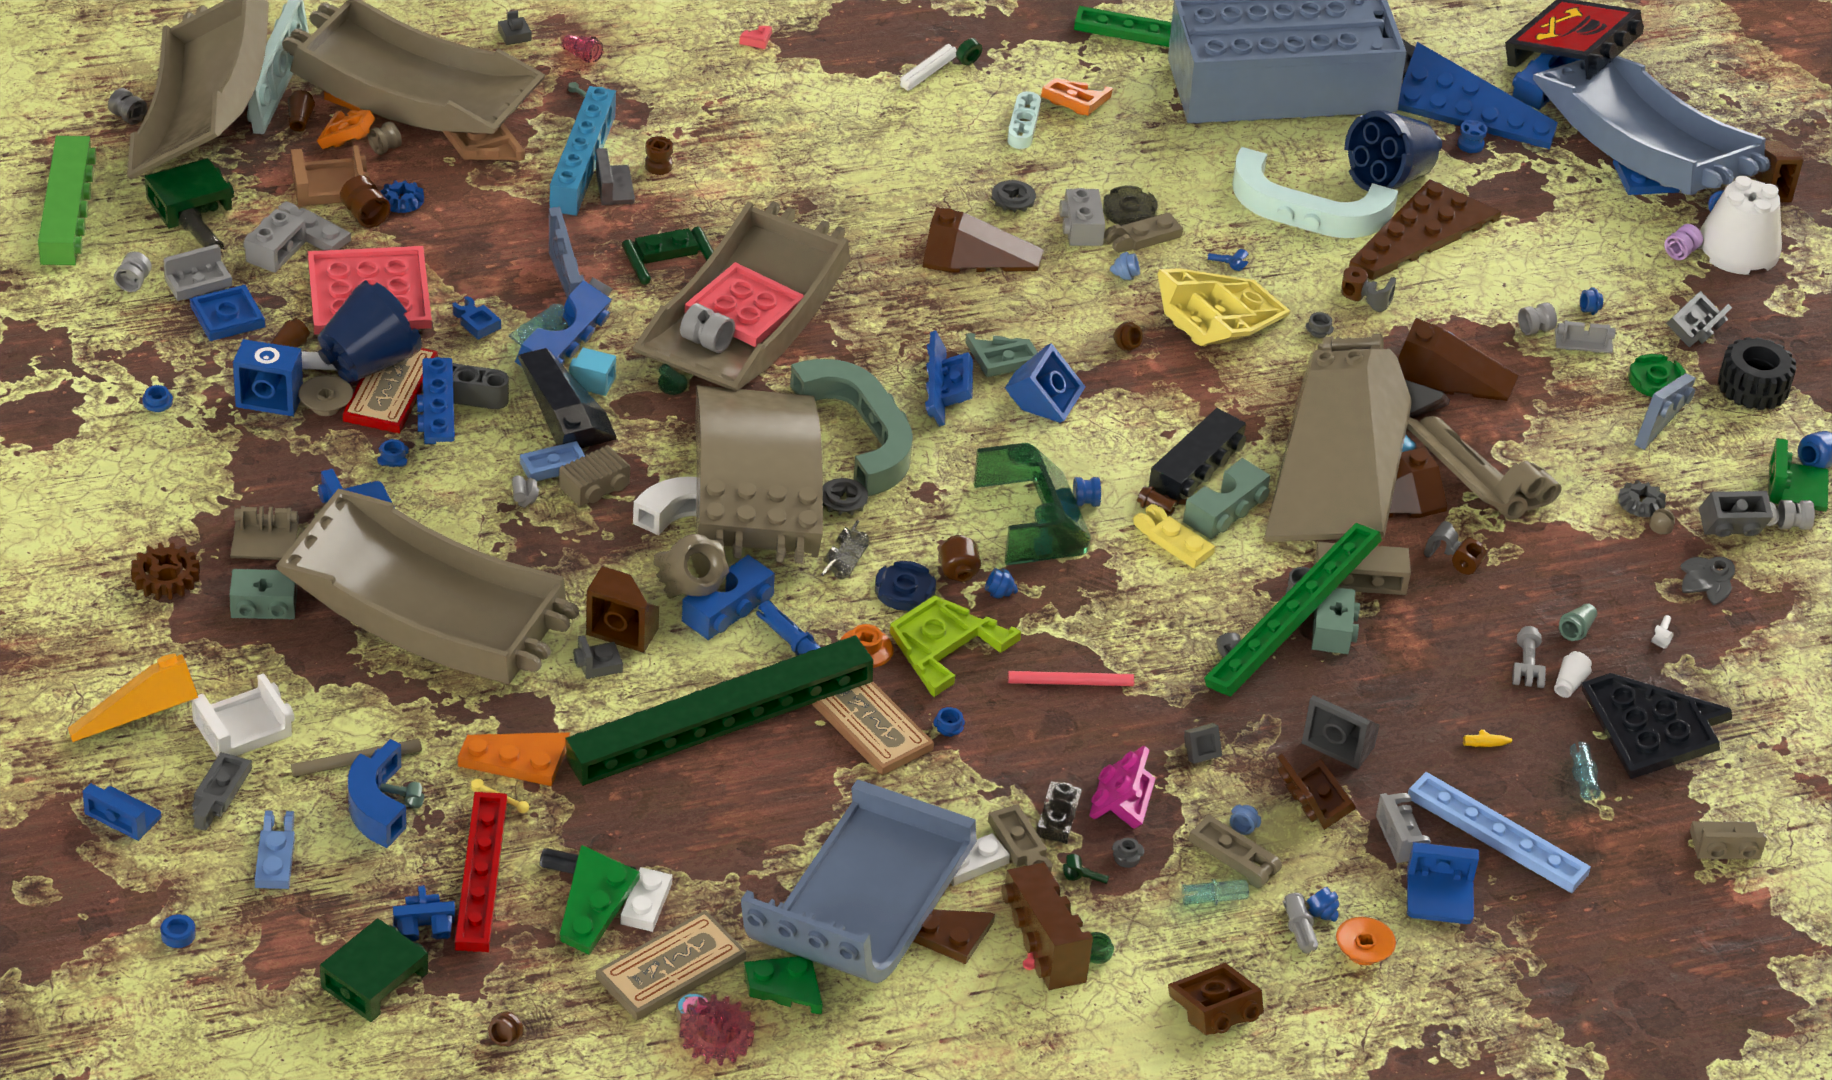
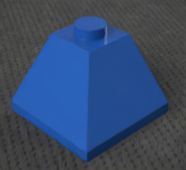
[1005,343,1086,423]

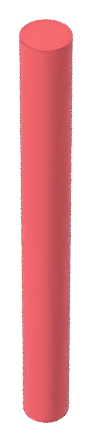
[1008,671,1134,687]

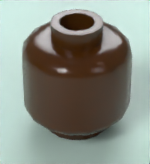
[939,535,982,582]

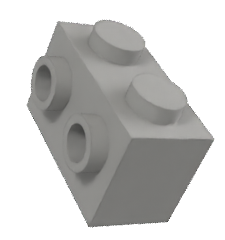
[1059,188,1105,246]
[243,209,306,273]

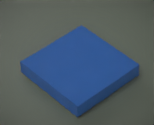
[190,285,266,341]

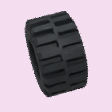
[1718,337,1796,410]

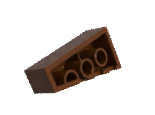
[1001,862,1093,990]

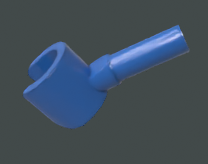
[1208,249,1249,271]

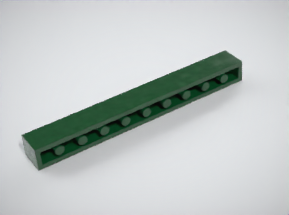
[565,635,873,786]

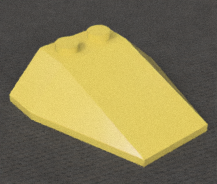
[1157,268,1290,346]

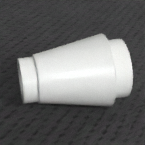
[1554,651,1592,698]

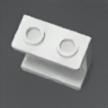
[191,673,295,757]

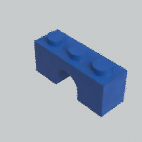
[682,554,775,640]

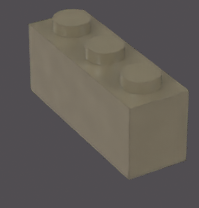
[1314,542,1411,595]

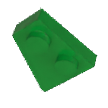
[744,956,823,1014]

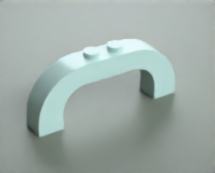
[1232,147,1398,238]

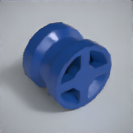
[1457,120,1487,153]
[1073,477,1101,507]

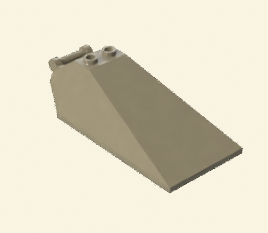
[1264,334,1412,542]

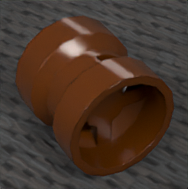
[645,136,673,175]

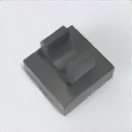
[498,10,532,45]
[1184,723,1222,764]

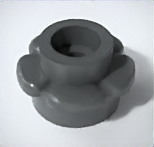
[1306,312,1334,338]
[1112,837,1144,868]

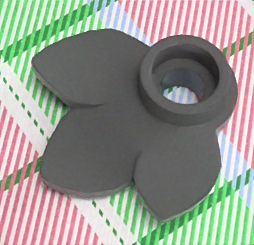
[1680,557,1735,605]

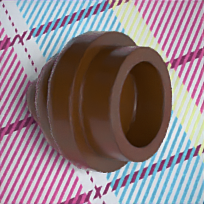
[1113,322,1143,351]
[488,1011,524,1047]

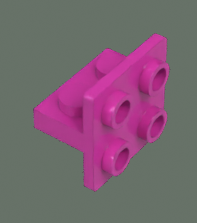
[1089,746,1156,829]

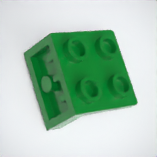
[1768,438,1829,512]

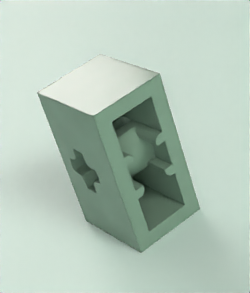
[229,569,297,619]
[1311,587,1360,654]

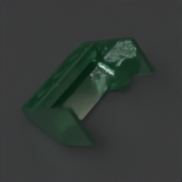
[973,443,1091,565]

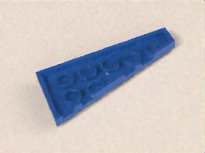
[1398,42,1558,149]

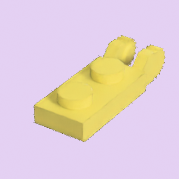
[1133,504,1215,568]

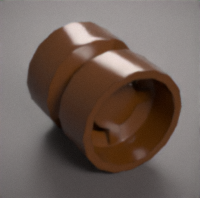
[340,175,391,228]

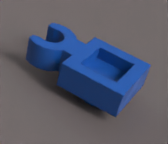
[452,296,501,340]

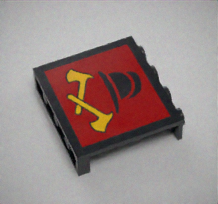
[1505,0,1644,80]

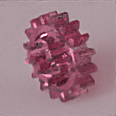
[679,994,755,1066]

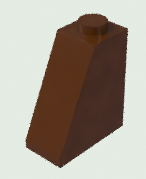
[1754,141,1804,203]

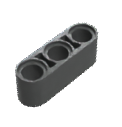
[452,363,509,409]

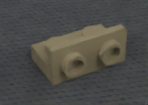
[1690,821,1767,859]

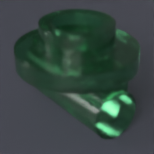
[658,364,688,395]

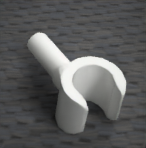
[1651,615,1673,649]

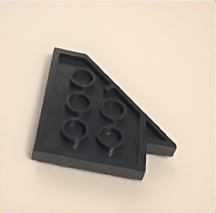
[1581,673,1732,779]

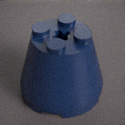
[1344,110,1442,191]
[318,280,422,384]

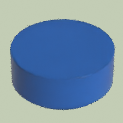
[160,914,196,948]

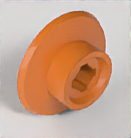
[840,624,894,668]
[1336,917,1396,965]

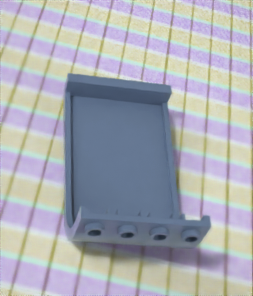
[741,779,977,983]

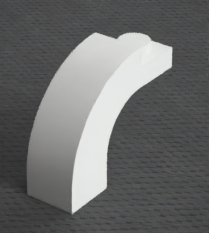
[633,477,697,535]

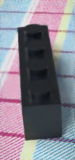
[1148,408,1246,505]

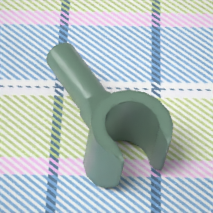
[380,782,425,808]

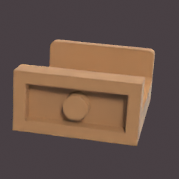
[291,145,370,206]

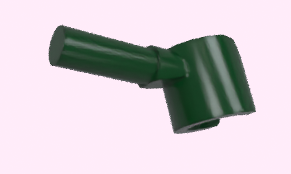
[1063,854,1109,884]

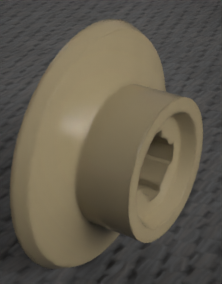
[299,375,353,416]

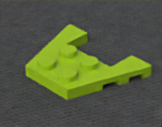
[889,595,1021,697]

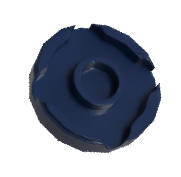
[875,561,936,611]

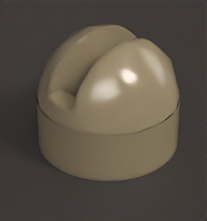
[1649,508,1675,534]

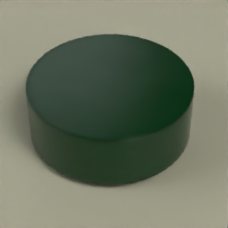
[956,38,983,65]

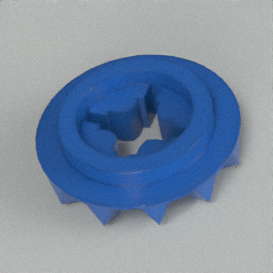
[380,180,424,213]

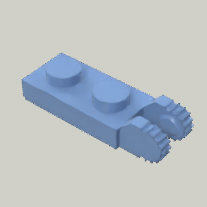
[254,810,295,889]

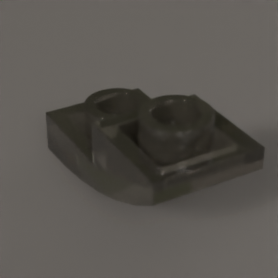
[1036,781,1083,844]

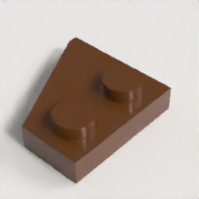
[913,909,995,964]

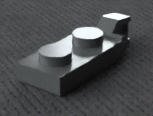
[192,752,252,831]

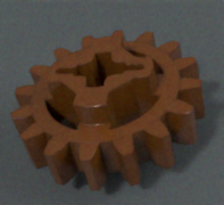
[131,543,200,600]

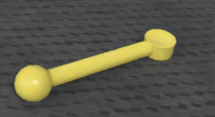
[471,779,530,813]

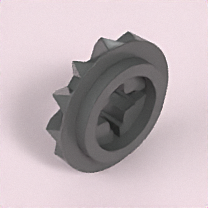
[991,180,1036,213]
[823,478,868,515]
[1618,480,1666,517]

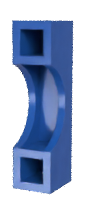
[1512,53,1581,110]
[515,280,612,367]

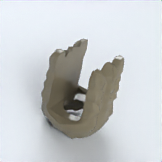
[653,534,729,599]

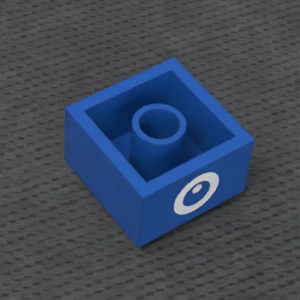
[233,339,303,417]

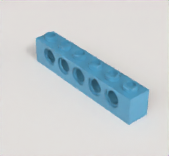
[550,86,616,216]

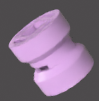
[1664,224,1703,260]

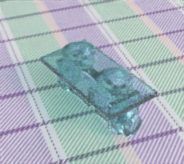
[509,304,568,346]

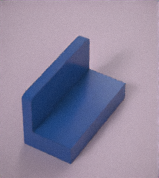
[82,783,162,841]

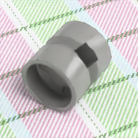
[680,303,735,354]

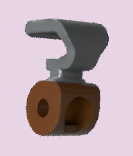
[1341,267,1396,312]
[1424,521,1487,575]

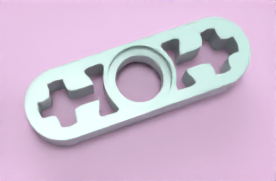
[1007,91,1041,149]

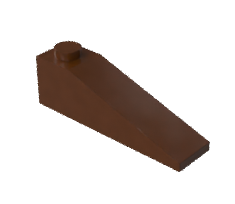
[1389,447,1448,518]

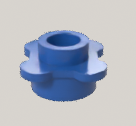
[377,439,409,467]

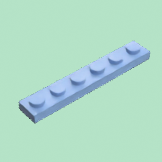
[1408,772,1591,893]

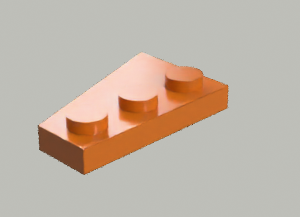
[457,732,570,786]

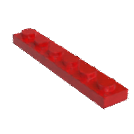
[455,792,507,952]

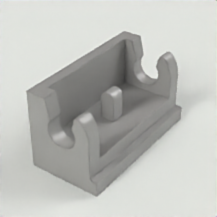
[1376,793,1431,863]

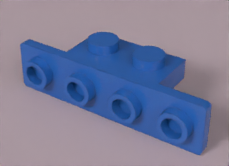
[925,330,973,427]
[417,357,455,444]

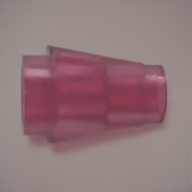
[562,34,603,63]

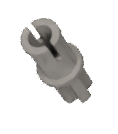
[1283,892,1318,954]

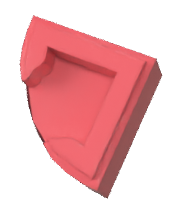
[739,26,772,49]

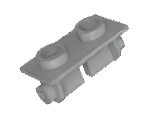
[1555,320,1616,354]

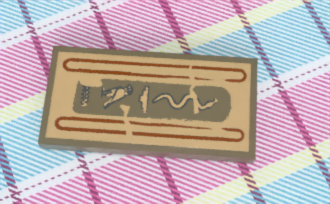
[596,910,746,1021]

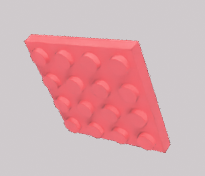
[308,246,432,335]

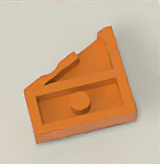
[1041,78,1113,116]

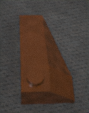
[922,207,1044,273]
[1398,318,1519,401]

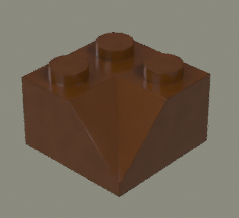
[586,566,659,653]

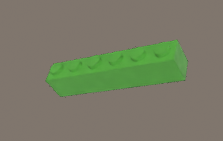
[38,135,96,265]

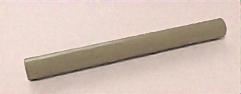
[291,739,422,777]

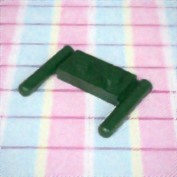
[622,226,714,285]

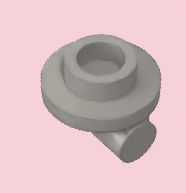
[512,475,539,508]

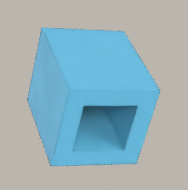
[569,347,616,396]

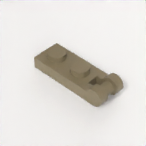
[1188,815,1282,888]

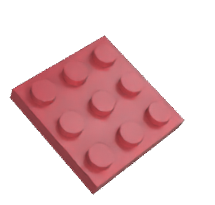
[684,262,804,348]

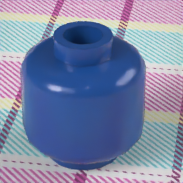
[1797,431,1832,469]

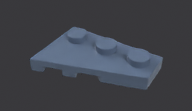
[548,207,585,298]
[1634,373,1696,450]

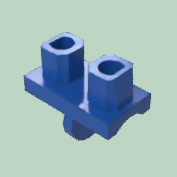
[392,885,455,942]

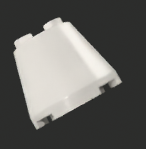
[1698,176,1782,275]

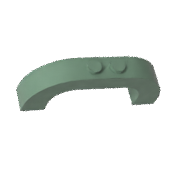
[790,359,913,496]

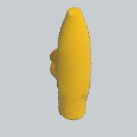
[1463,730,1512,747]

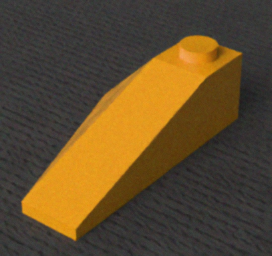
[68,654,198,742]

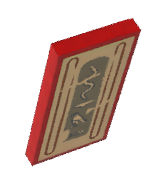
[343,348,438,434]

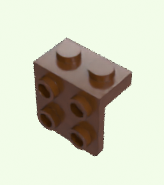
[1276,753,1357,830]

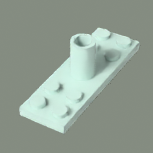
[247,0,309,134]

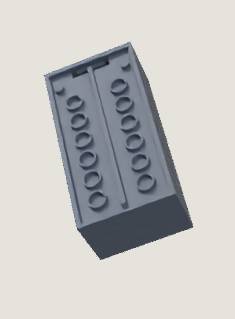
[1168,0,1407,124]

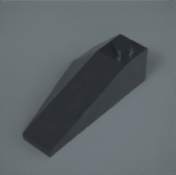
[518,348,617,449]

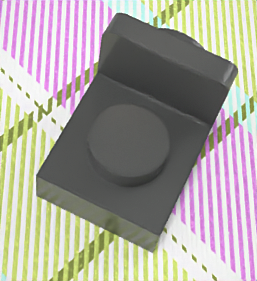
[573,635,623,679]

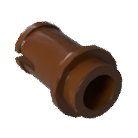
[1137,486,1177,517]

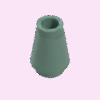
[1559,604,1597,641]

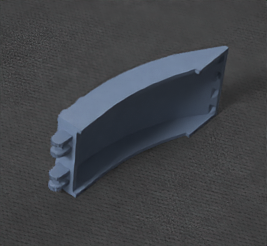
[1533,56,1771,195]

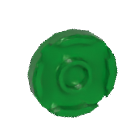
[1628,354,1686,397]

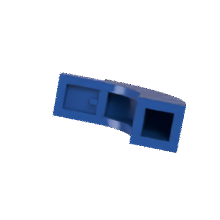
[348,739,406,848]

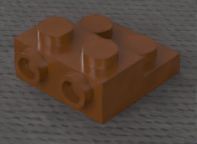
[1168,962,1264,1036]

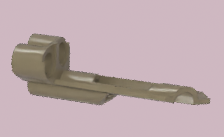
[1407,416,1562,520]

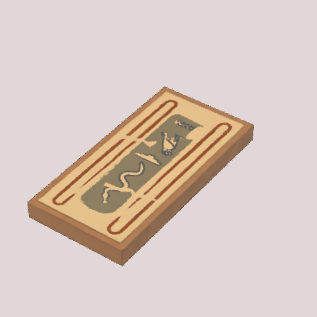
[812,682,934,776]

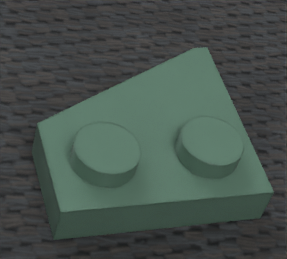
[965,333,1038,377]

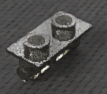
[821,520,870,580]

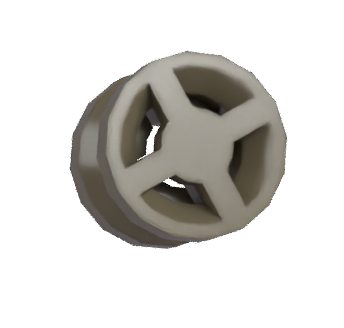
[367,121,402,155]

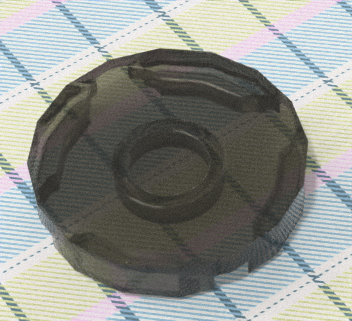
[1103,185,1158,226]

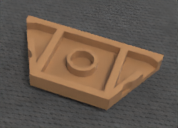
[442,123,525,161]

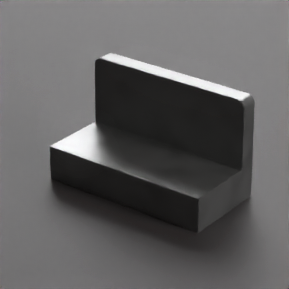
[596,148,635,205]

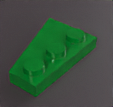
[560,845,640,955]

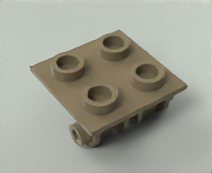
[230,506,299,560]

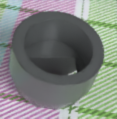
[1216,633,1241,658]

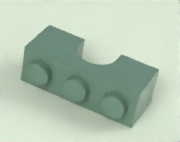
[1183,458,1270,539]

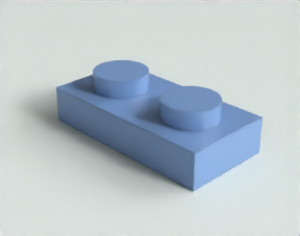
[520,441,585,481]

